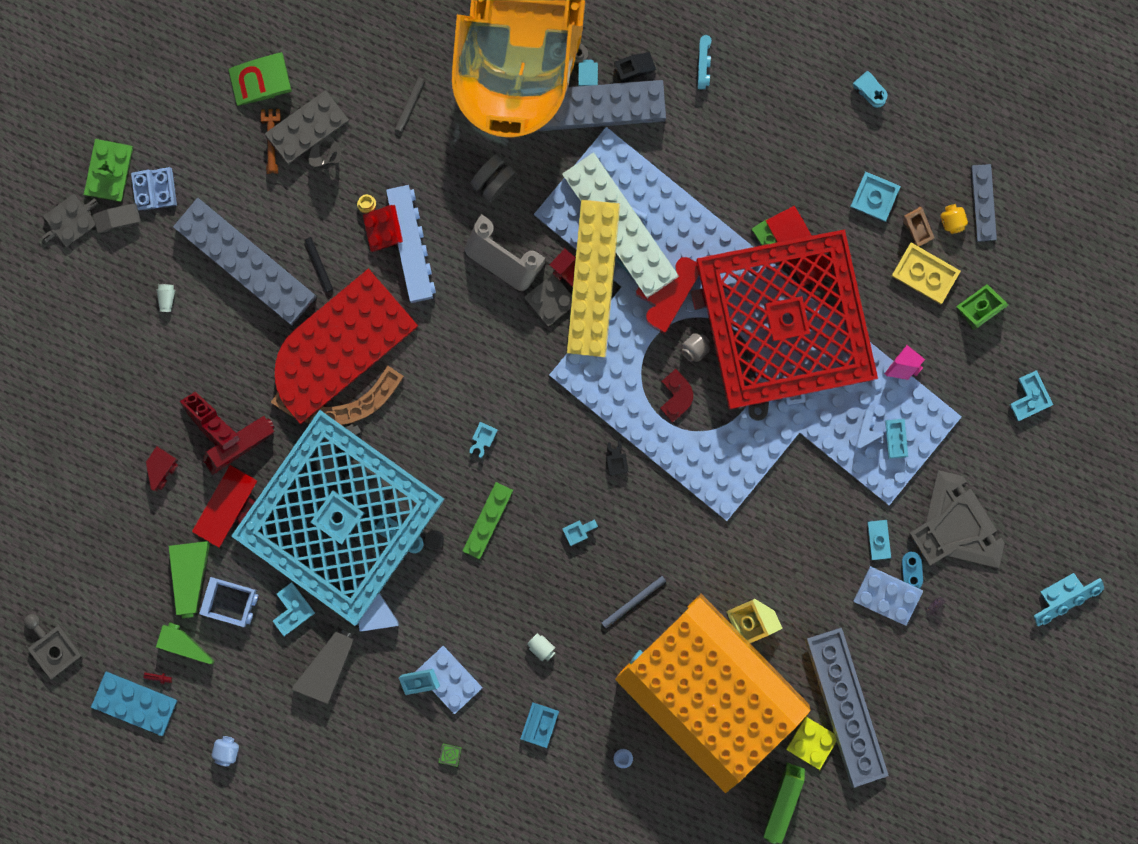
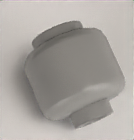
[682,333,710,362]

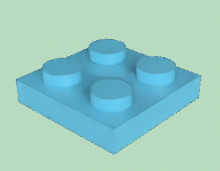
[850,171,901,222]

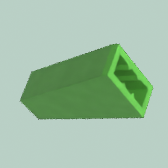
[169,541,210,618]
[763,763,805,844]

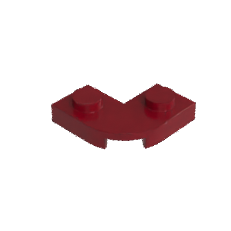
[660,369,693,423]

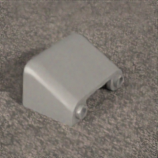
[465,214,546,291]

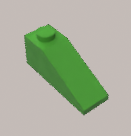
[156,622,214,664]

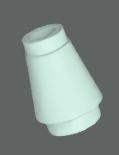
[156,284,175,312]

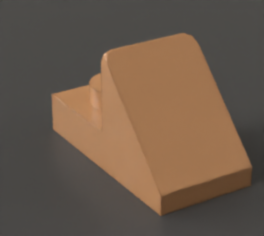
[903,207,934,247]

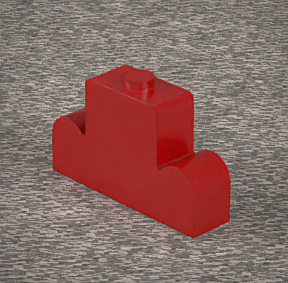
[636,257,699,335]

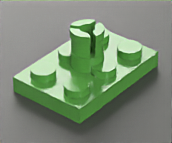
[84,139,133,202]

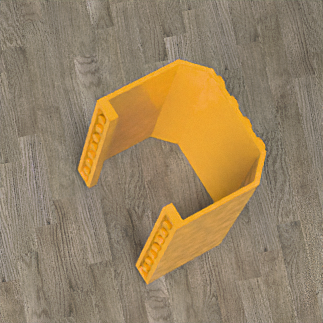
[615,594,810,793]

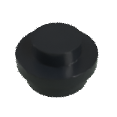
[425,530,444,549]

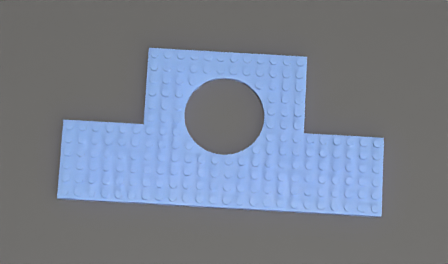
[534,127,961,521]

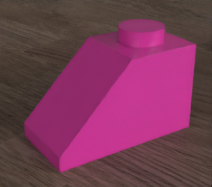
[884,345,925,380]

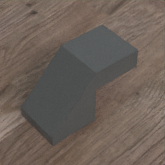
[93,203,141,233]

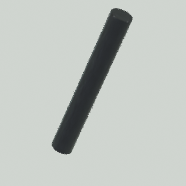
[305,237,334,292]

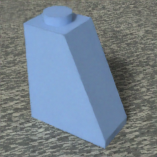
[353,580,399,631]

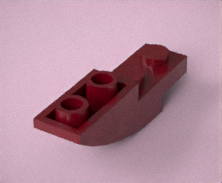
[180,391,240,451]

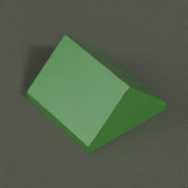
[956,285,1008,330]

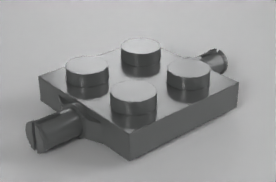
[42,194,99,247]

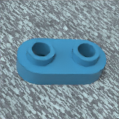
[902,552,923,588]

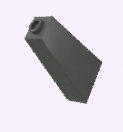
[292,630,355,704]

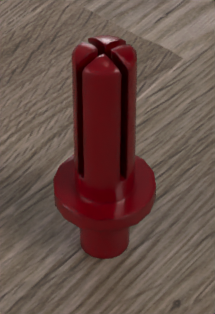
[143,672,172,685]

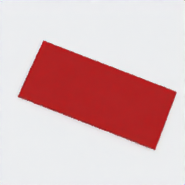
[766,205,832,287]
[192,465,257,548]

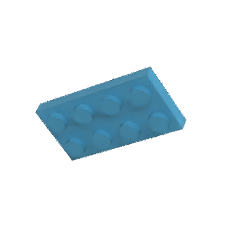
[91,671,178,736]

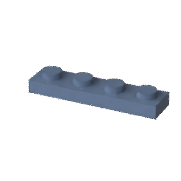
[971,164,997,242]

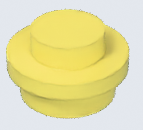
[357,195,376,213]

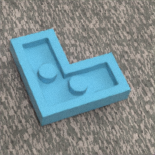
[1009,370,1053,421]
[273,582,315,636]

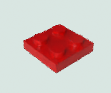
[363,205,403,252]

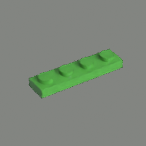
[463,482,513,559]

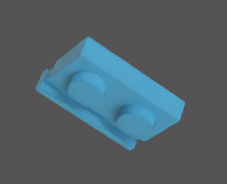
[520,702,559,748]

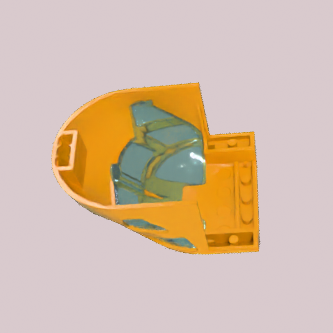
[452,0,585,137]

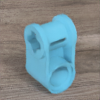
[852,71,887,108]

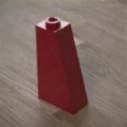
[202,416,275,475]

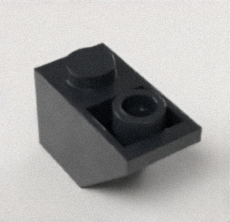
[614,52,656,83]

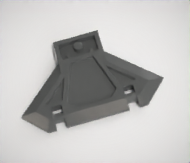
[909,470,1005,568]

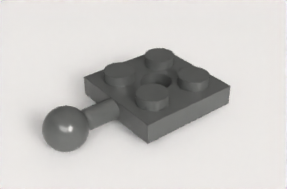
[24,614,83,679]

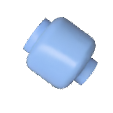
[211,736,239,766]

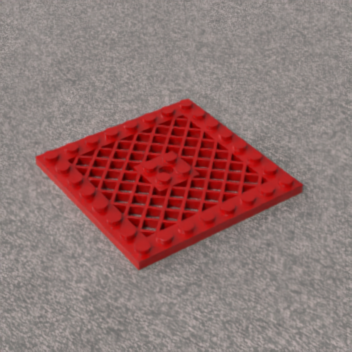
[696,229,878,410]

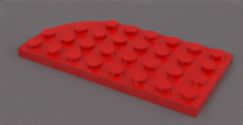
[275,268,418,425]

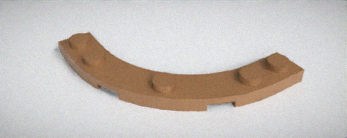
[271,366,404,425]

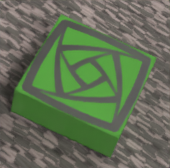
[439,743,462,767]

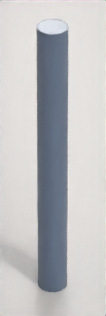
[602,576,667,629]

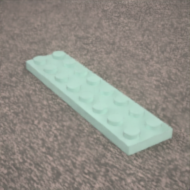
[562,152,679,298]

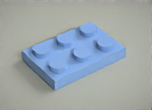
[854,566,923,626]
[415,646,483,714]

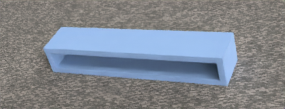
[386,185,436,303]

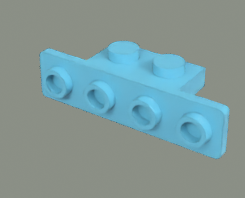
[1034,573,1104,626]

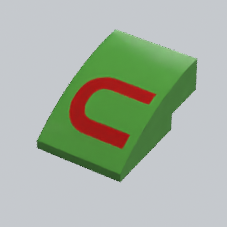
[229,52,292,106]

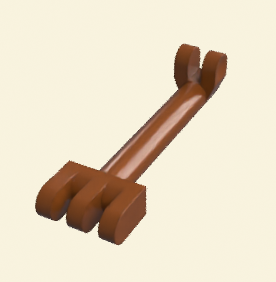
[261,109,281,174]

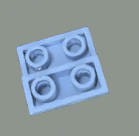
[131,167,177,211]

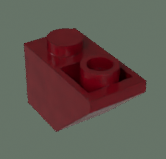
[146,446,178,492]

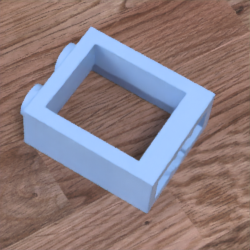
[199,577,259,627]

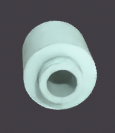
[527,633,555,661]

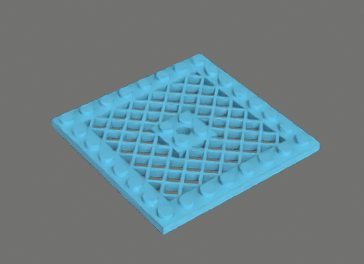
[232,410,445,626]

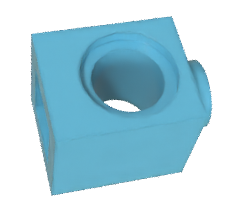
[579,60,598,86]

